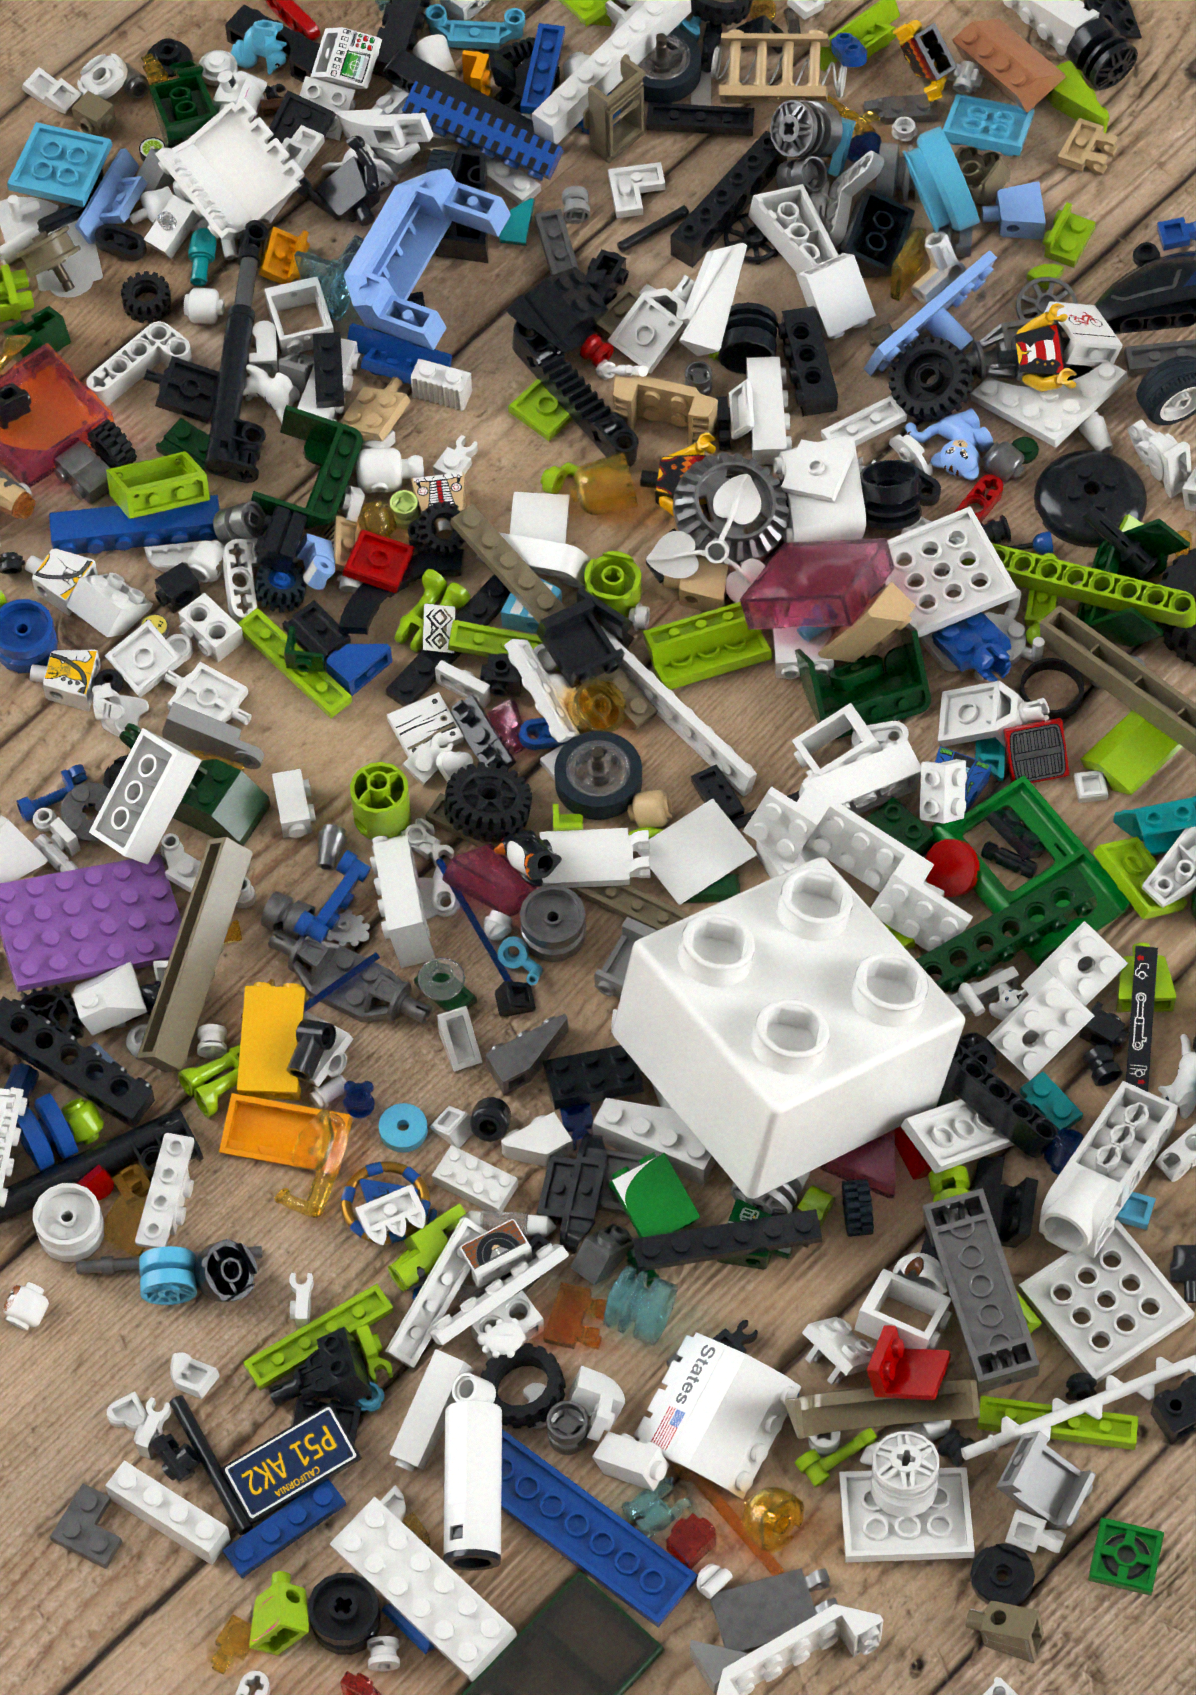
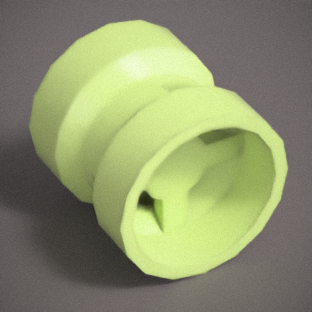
[390,490,419,529]

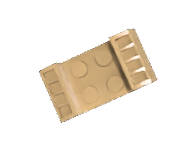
[613,376,718,447]

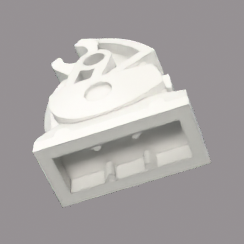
[1127,419,1192,498]

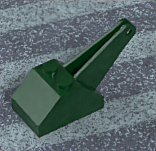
[149,72,217,148]
[119,723,271,847]

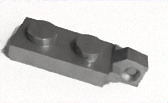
[863,94,938,125]

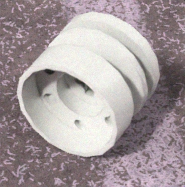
[871,1432,939,1517]

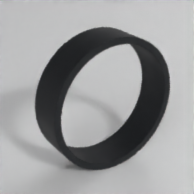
[1019,658,1084,720]

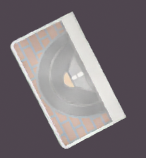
[460,1219,533,1288]

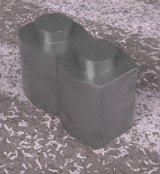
[54,441,110,504]

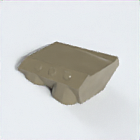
[954,147,1011,206]

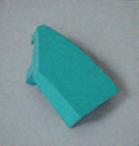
[499,198,535,246]
[975,737,1005,781]

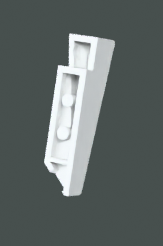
[679,243,747,356]

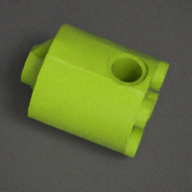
[350,762,412,840]

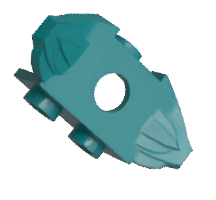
[1113,796,1196,856]

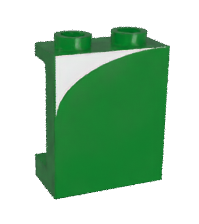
[608,1152,700,1238]

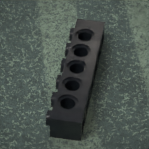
[670,131,787,268]
[0,996,155,1129]

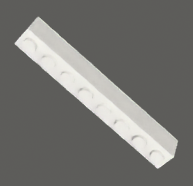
[532,0,691,144]

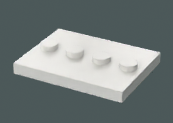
[839,1467,975,1563]

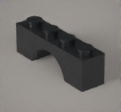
[225,5,321,82]

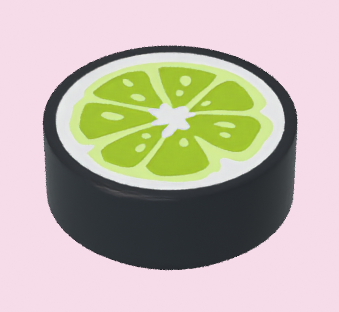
[139,137,166,161]

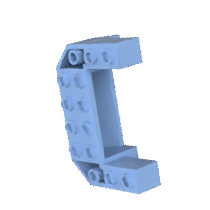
[344,169,511,350]

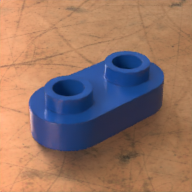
[831,33,867,67]
[518,718,576,750]

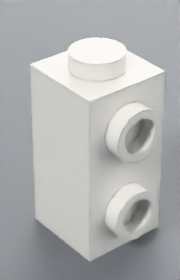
[272,769,316,838]
[592,1431,670,1491]

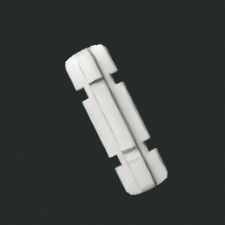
[33,834,78,872]

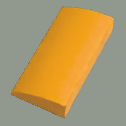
[219,1093,353,1175]

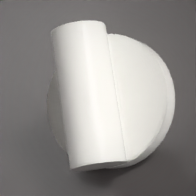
[697,1564,733,1599]

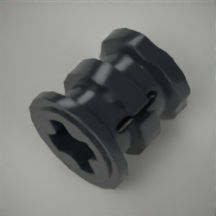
[980,515,1011,544]

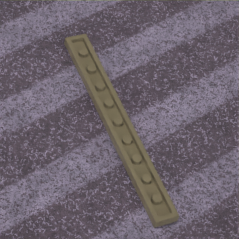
[450,504,658,731]
[425,793,691,930]

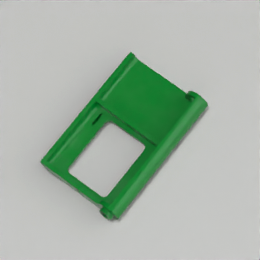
[931,775,1131,967]

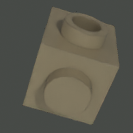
[72,91,116,137]

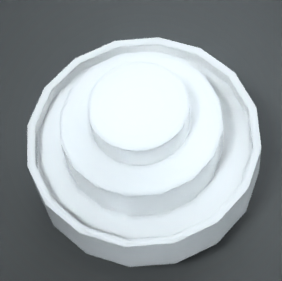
[199,50,238,86]

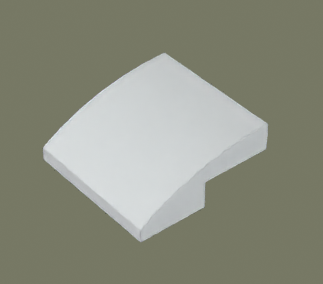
[510,492,570,544]

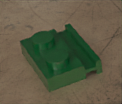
[156,418,209,471]

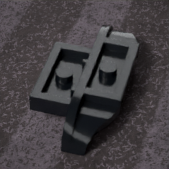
[537,1134,609,1253]

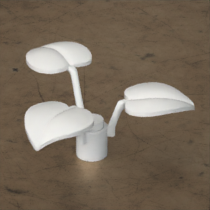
[646,474,773,609]

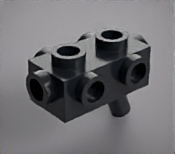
[586,249,629,305]

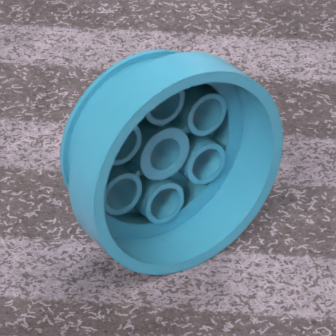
[902,126,980,232]

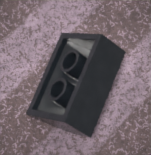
[838,188,915,278]

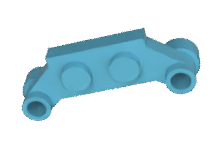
[425,4,525,50]

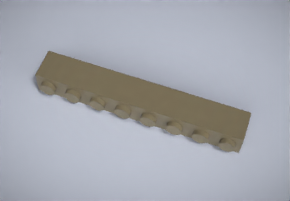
[1040,605,1196,756]
[137,837,253,1072]

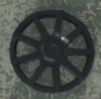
[724,213,779,265]

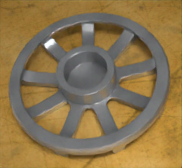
[1016,277,1078,320]

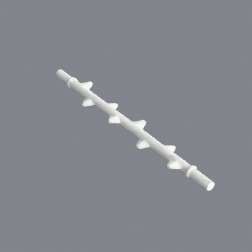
[961,1355,1196,1460]

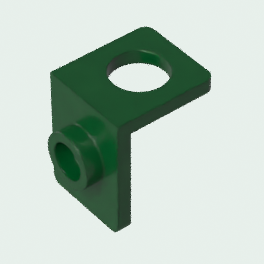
[284,626,325,672]

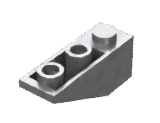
[486,1013,568,1095]

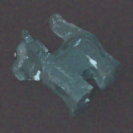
[622,1475,691,1539]

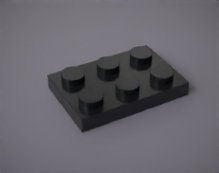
[543,1045,644,1110]

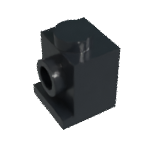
[0,382,31,430]
[1079,1001,1129,1051]

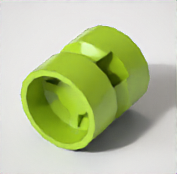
[928,1165,971,1202]

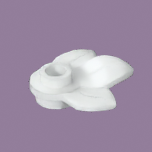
[419,864,461,919]

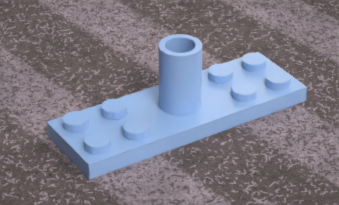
[863,250,997,376]

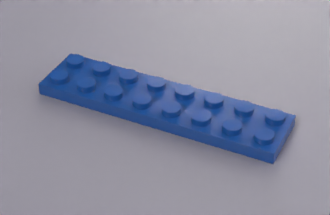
[501,1429,698,1628]

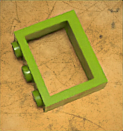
[106,451,210,519]

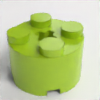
[584,551,642,617]

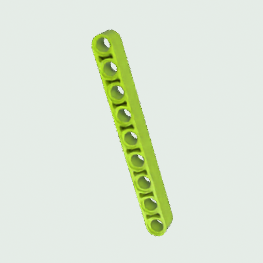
[961,543,1196,628]

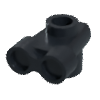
[150,1433,200,1482]

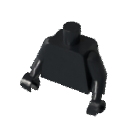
[296,135,380,226]

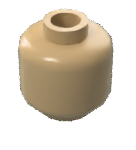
[628,789,673,828]

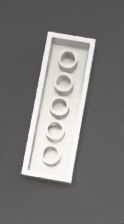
[330,1497,517,1683]

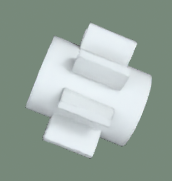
[948,61,984,94]

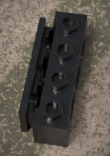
[777,306,838,417]

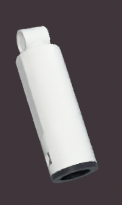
[443,1373,502,1571]

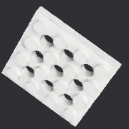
[866,506,1018,638]
[1018,1220,1195,1383]

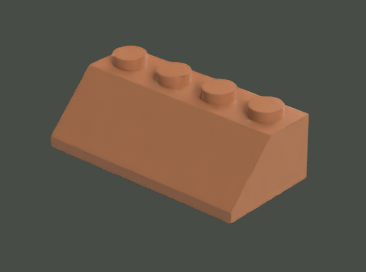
[952,19,1066,113]

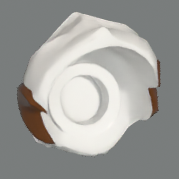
[893,1252,948,1294]

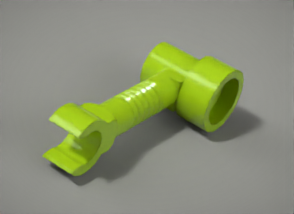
[794,1427,877,1488]

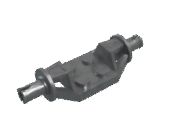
[964,317,1072,379]
[268,930,432,1024]

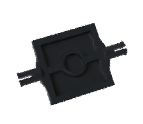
[143,356,219,424]

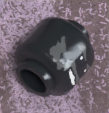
[470,1097,512,1142]

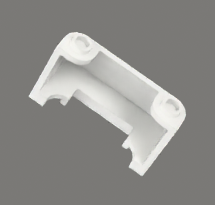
[773,436,866,556]

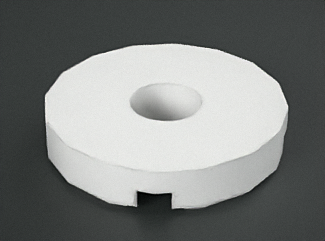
[77,53,128,100]

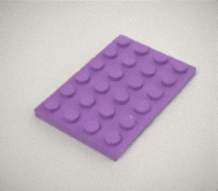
[0,854,182,992]

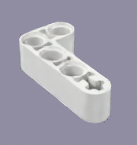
[86,321,193,408]
[476,532,592,588]

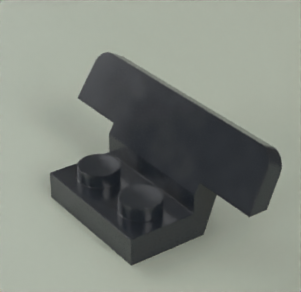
[973,1157,1038,1248]

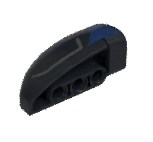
[1094,251,1196,334]

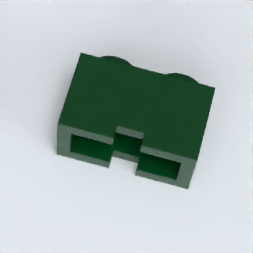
[3,306,71,368]

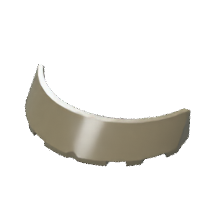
[785,1379,980,1439]

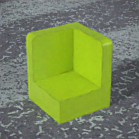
[553,804,583,831]

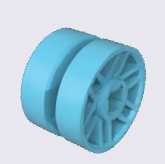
[139,1246,197,1305]

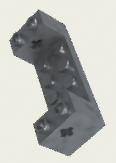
[923,1188,1040,1394]

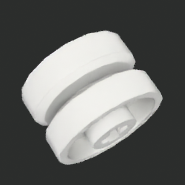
[32,1183,105,1262]

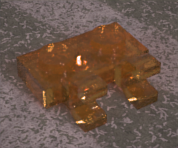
[543,1282,611,1350]

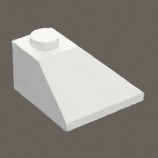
[72,962,147,1036]

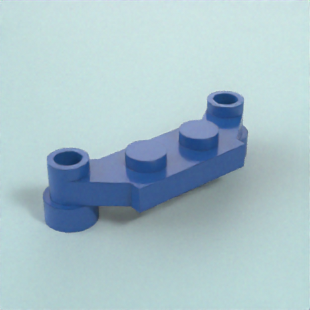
[293,850,372,943]

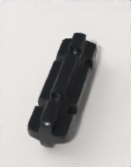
[981,841,1038,878]

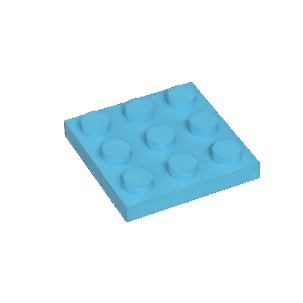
[943,94,1035,156]
[7,122,112,207]

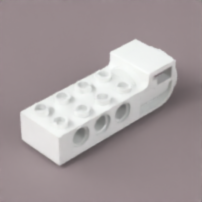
[1039,1081,1178,1258]

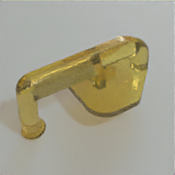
[274,1109,347,1218]

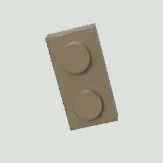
[594,286,641,338]

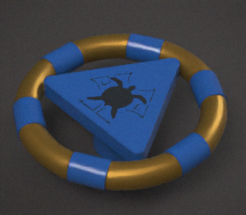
[340,1161,431,1244]

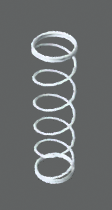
[711,45,847,98]

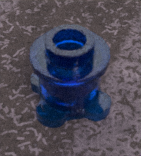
[343,1081,375,1118]

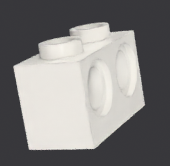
[178,593,244,662]
[471,1290,544,1359]

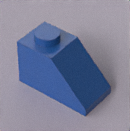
[325,644,393,696]

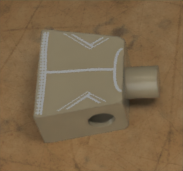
[965,1601,1044,1663]

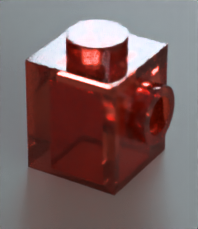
[666,1513,716,1569]

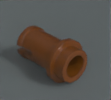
[261,94,286,117]

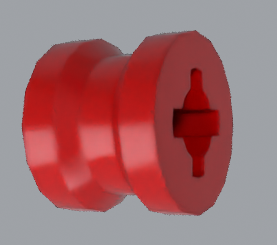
[580,334,614,367]

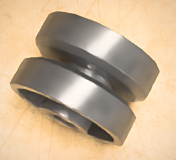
[520,885,586,962]

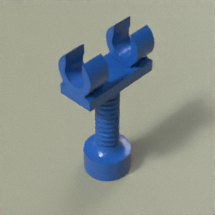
[16,764,94,822]

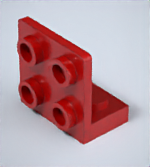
[867,1325,951,1400]

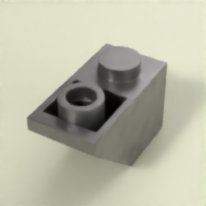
[570,1224,634,1285]

